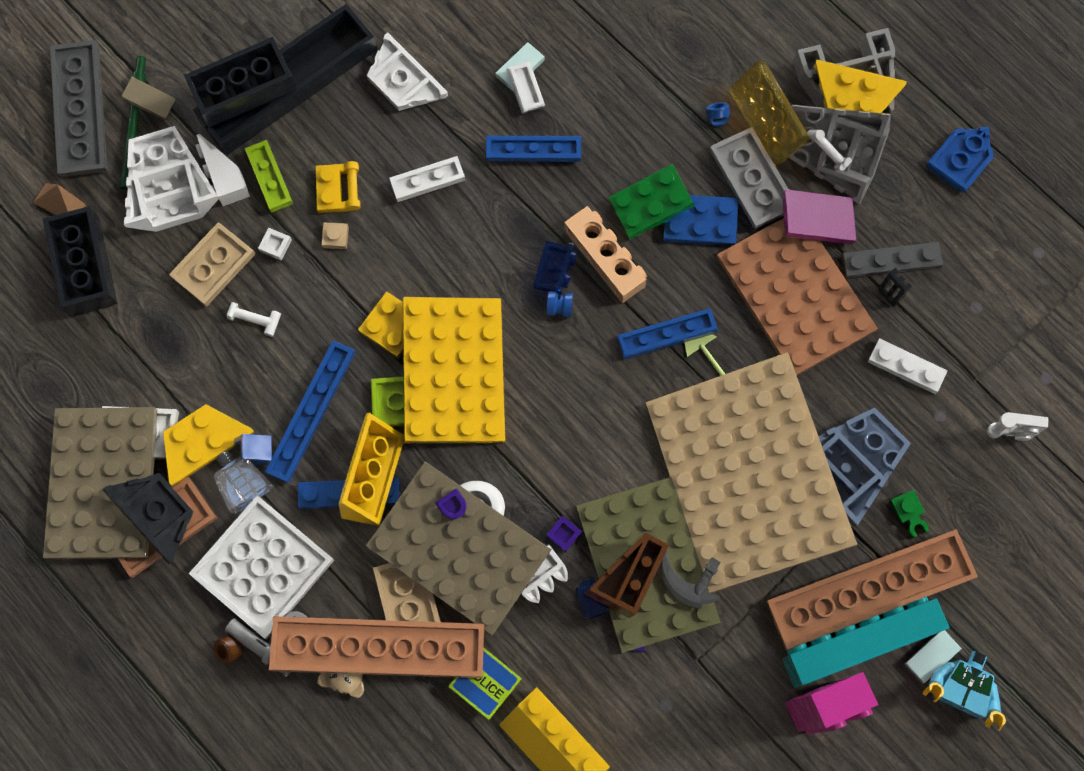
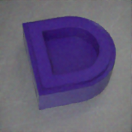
[435,488,467,519]

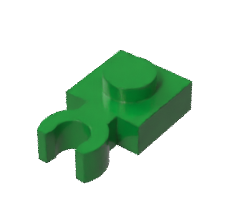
[889,490,929,538]

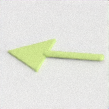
[685,335,725,376]

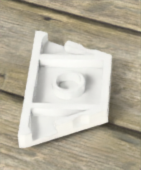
[367,32,448,111]

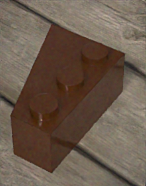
[584,533,669,618]

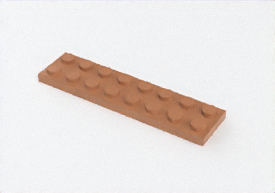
[766,529,978,650]
[269,616,484,678]

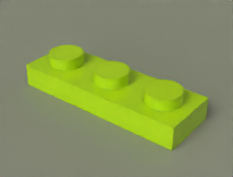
[245,140,293,213]

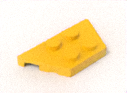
[814,60,907,113]
[163,404,254,487]

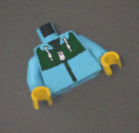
[923,651,1006,731]

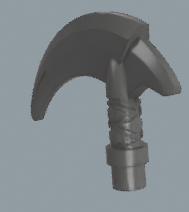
[661,551,721,608]

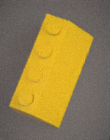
[499,687,610,771]

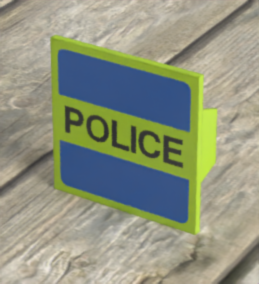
[448,647,522,720]

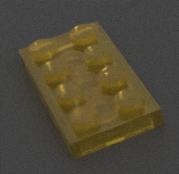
[728,60,810,167]

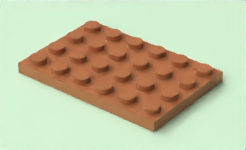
[716,218,878,376]

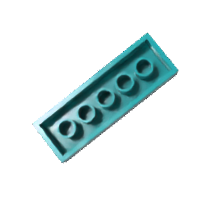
[782,596,950,688]

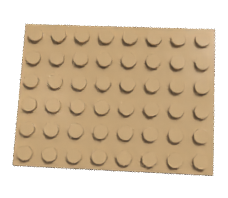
[646,352,857,593]

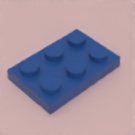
[663,195,738,246]

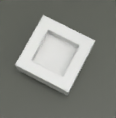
[258,228,292,261]

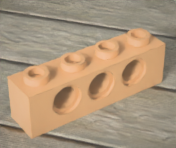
[564,206,647,304]

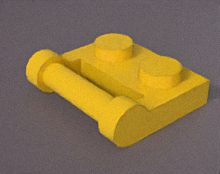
[316,161,360,213]

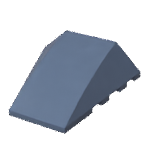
[818,408,911,527]

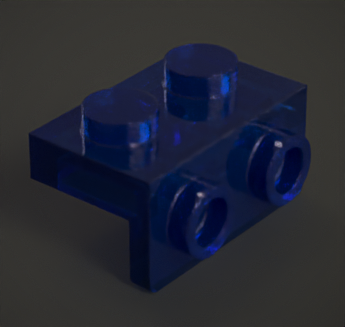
[533,241,577,295]

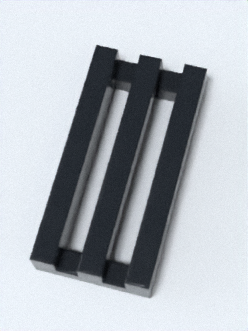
[878,268,912,307]

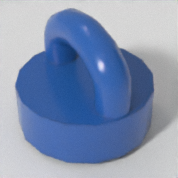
[706,102,730,127]

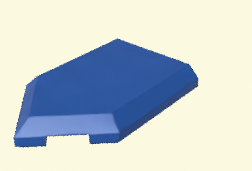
[926,127,994,193]

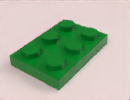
[609,164,695,240]

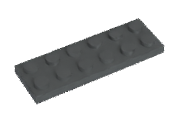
[50,40,108,178]

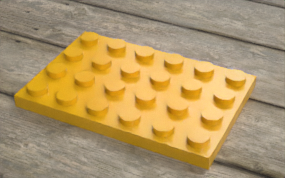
[403,297,505,443]

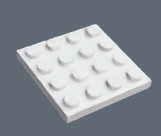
[189,495,334,640]

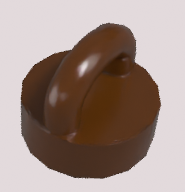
[214,636,243,664]

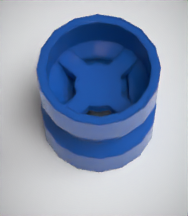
[546,291,573,318]

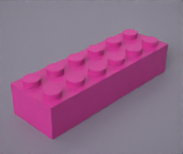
[785,672,878,735]

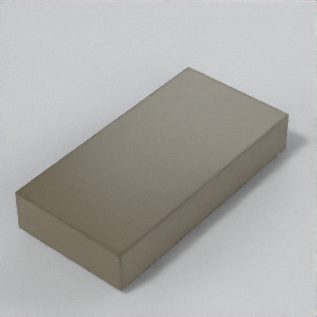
[121,77,176,121]

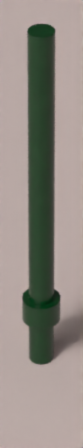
[119,56,146,190]

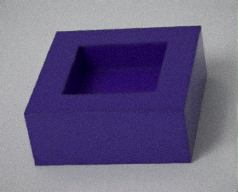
[546,516,582,552]

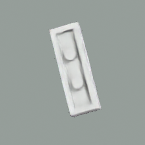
[390,156,465,202]
[868,338,947,394]

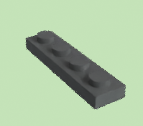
[841,242,943,279]

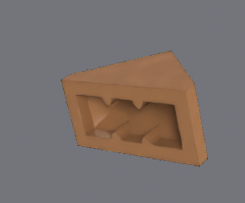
[33,183,87,215]

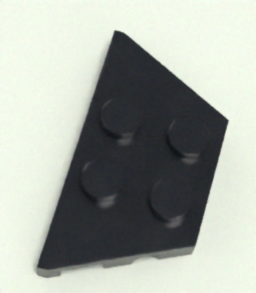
[102,473,194,564]

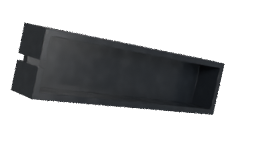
[193,3,377,156]

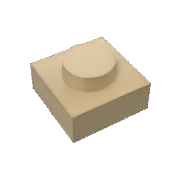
[321,223,349,250]

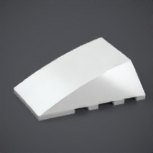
[124,126,219,232]

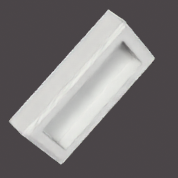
[507,61,545,114]

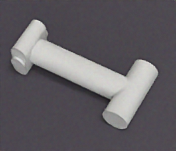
[806,130,852,171]
[226,302,281,337]

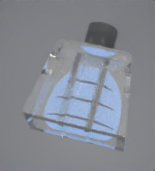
[213,451,274,515]

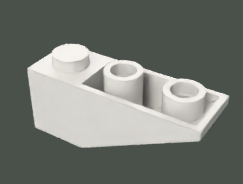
[195,134,250,206]

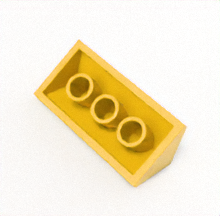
[338,413,404,526]

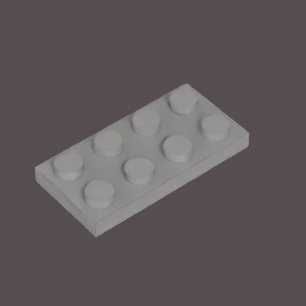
[709,127,789,230]

